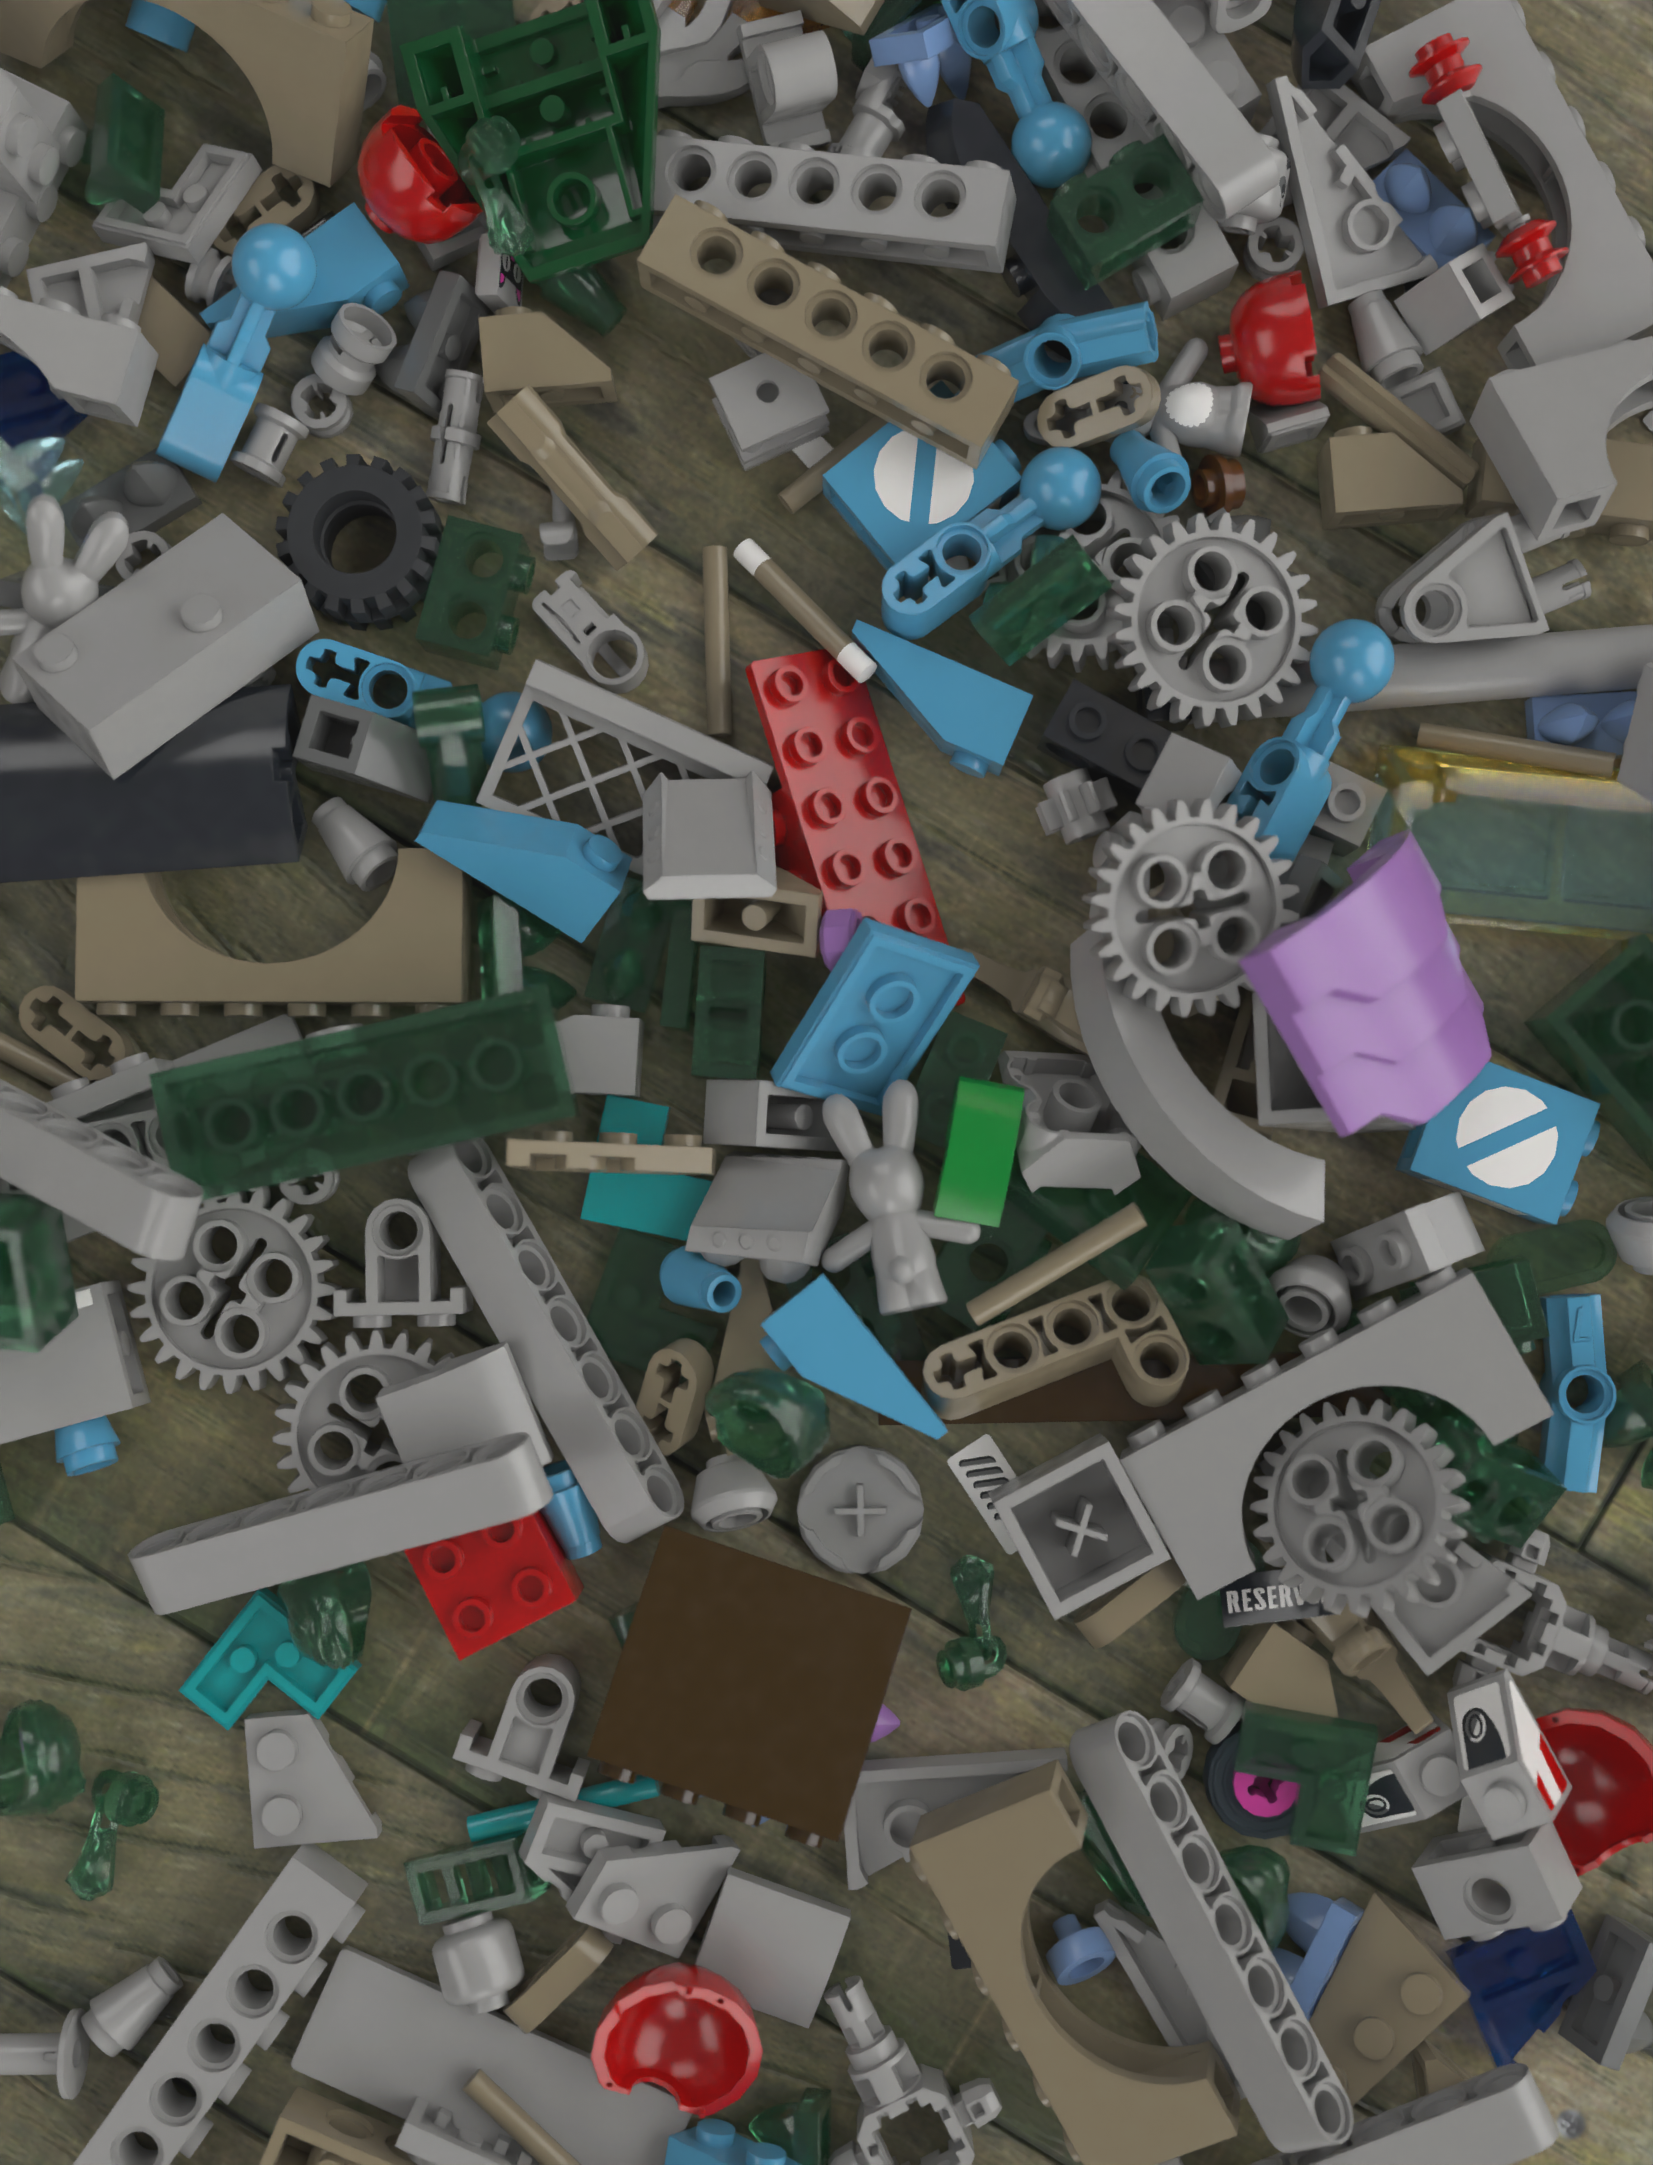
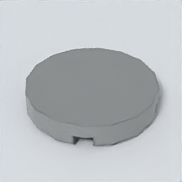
[797,1444,924,1574]

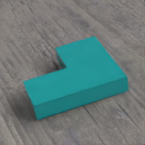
[580,1094,713,1241]
[178,1587,363,1730]

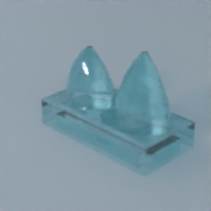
[0,436,84,536]

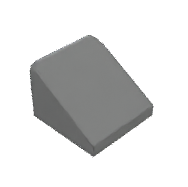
[1247,401,1330,454]

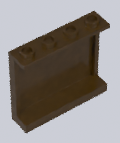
[587,1525,912,1848]

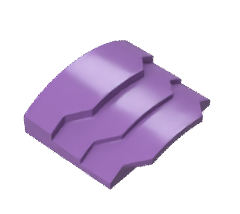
[1239,829,1492,1137]

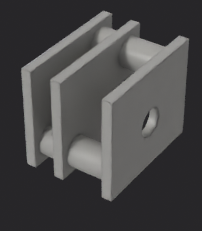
[709,353,830,471]

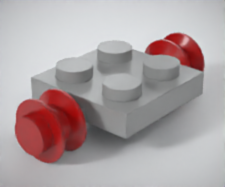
[1408,33,1570,289]

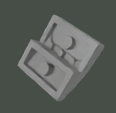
[375,1341,554,1466]
[694,1867,851,2028]

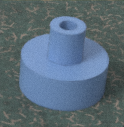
[1046,1914,1116,1986]

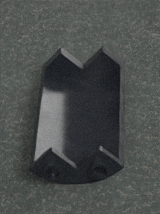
[0,684,308,883]

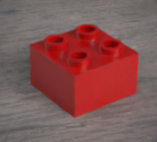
[404,1510,585,1661]

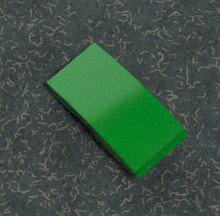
[933,1076,1025,1227]

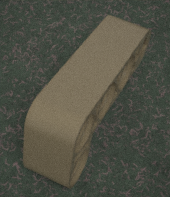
[921,1274,1190,1420]

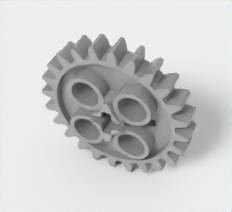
[984,470,1180,672]
[1106,512,1318,729]
[1082,798,1299,1017]
[127,1185,342,1394]
[273,1328,455,1493]
[1250,1397,1470,1618]

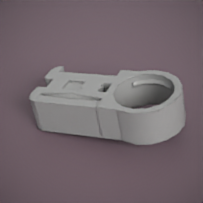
[532,570,649,694]

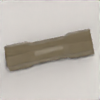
[487,384,658,571]

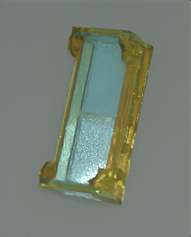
[1367,744,1653,943]

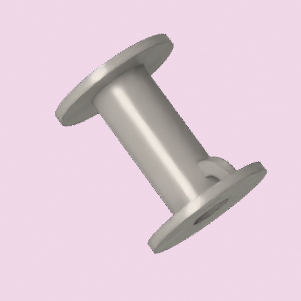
[0,2008,90,2099]

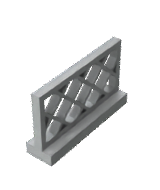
[476,659,774,875]

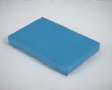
[770,918,980,1116]

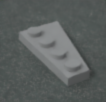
[1258,1429,1533,1677]

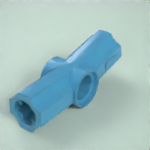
[975,301,1159,403]
[1535,1293,1616,1493]

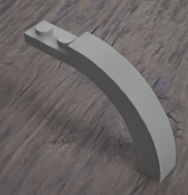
[1070,811,1325,1240]

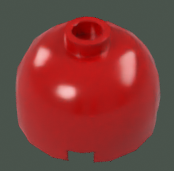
[357,105,483,244]
[1218,270,1321,407]

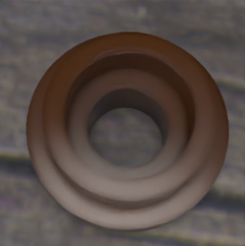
[1191,453,1246,516]

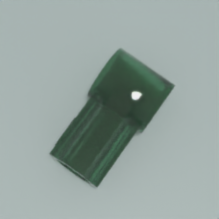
[413,684,488,807]

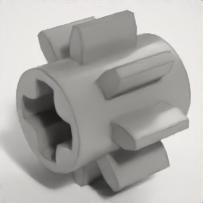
[1035,768,1118,845]

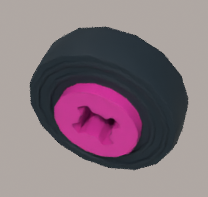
[1202,1718,1321,1840]

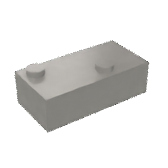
[12,513,319,780]

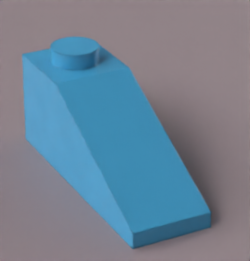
[199,202,410,338]
[852,619,1034,778]
[415,800,632,944]
[759,1272,948,1440]

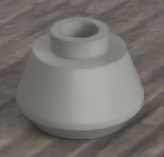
[1606,1196,1653,1275]
[1265,1255,1352,1338]
[691,1453,778,1532]

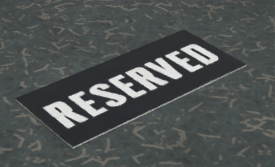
[1220,1569,1341,1628]

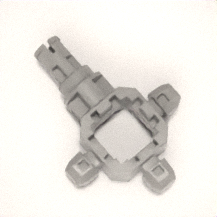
[1452,1523,1653,1695]
[823,1975,1002,2165]

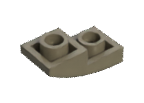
[138,275,211,391]

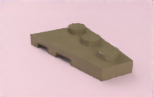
[506,1131,716,1176]
[1309,1889,1471,2107]

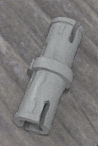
[426,369,484,506]

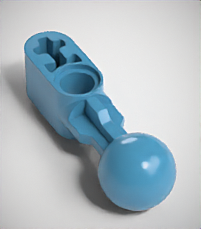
[941,0,1092,189]
[155,223,317,483]
[881,446,1102,640]
[1226,619,1395,862]
[296,639,553,773]

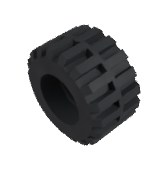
[275,454,449,631]

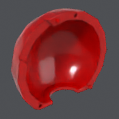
[1535,1708,1653,1877]
[591,1962,763,2119]

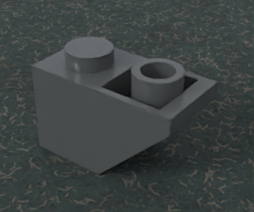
[293,694,448,804]

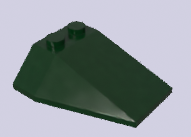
[399,0,661,284]

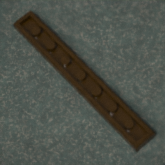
[878,1351,1390,1425]

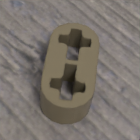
[213,165,321,258]
[1037,365,1161,450]
[18,985,135,1081]
[636,1338,714,1456]
[1073,1547,1186,1649]
[503,1924,614,2034]

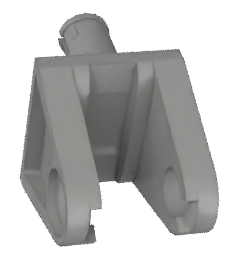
[1374,512,1592,643]

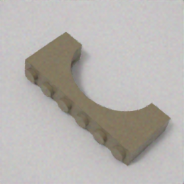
[0,0,374,187]
[75,848,472,1019]
[909,1759,1241,2165]

